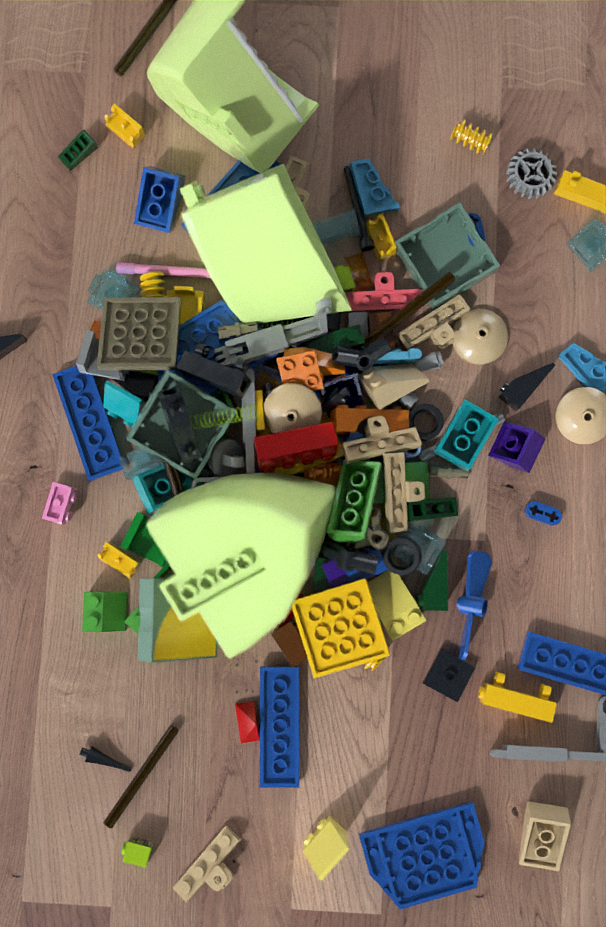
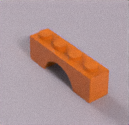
[330,405,409,434]

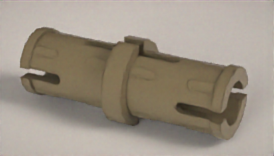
[218,321,258,339]
[429,464,469,479]

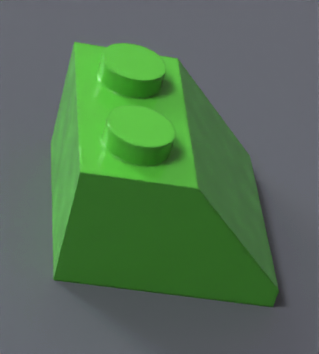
[82,591,127,632]

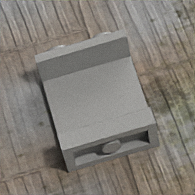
[76,330,131,381]

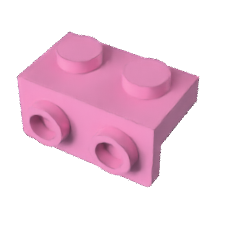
[42,482,77,525]

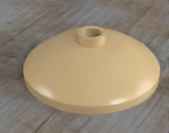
[452,309,508,365]
[263,383,322,433]
[555,387,606,444]

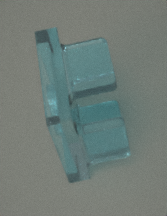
[567,219,606,272]
[87,270,139,311]
[119,448,164,480]
[392,521,447,575]

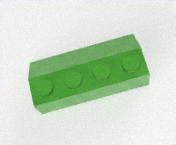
[327,460,381,543]

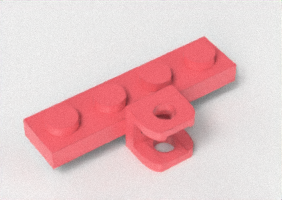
[346,272,423,312]

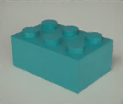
[433,399,499,471]

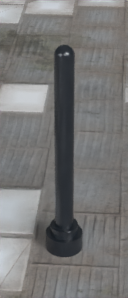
[344,166,375,252]

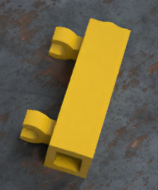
[554,170,606,213]
[478,671,557,723]

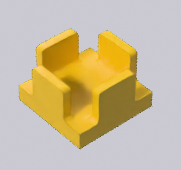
[164,286,205,325]

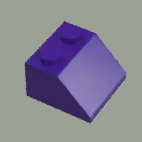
[488,422,545,473]

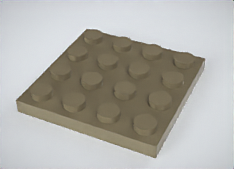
[97,297,181,370]

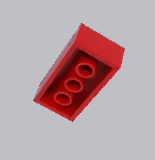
[254,422,338,473]

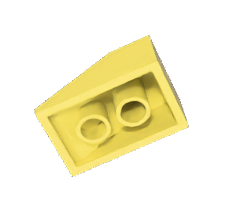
[367,570,426,641]
[303,816,349,881]

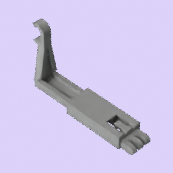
[213,298,332,368]
[192,369,256,488]
[489,696,606,762]

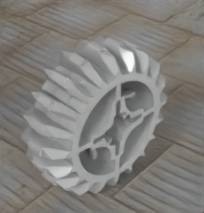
[506,148,557,200]

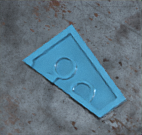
[350,158,400,217]
[557,343,606,392]

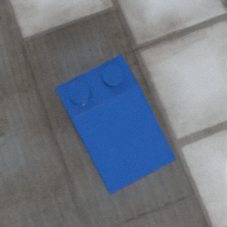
[134,166,186,233]

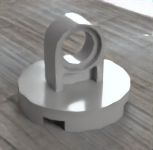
[208,438,245,477]

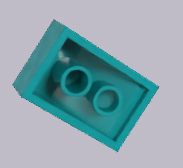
[103,381,146,427]
[132,465,202,514]

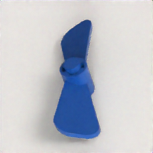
[457,550,492,660]

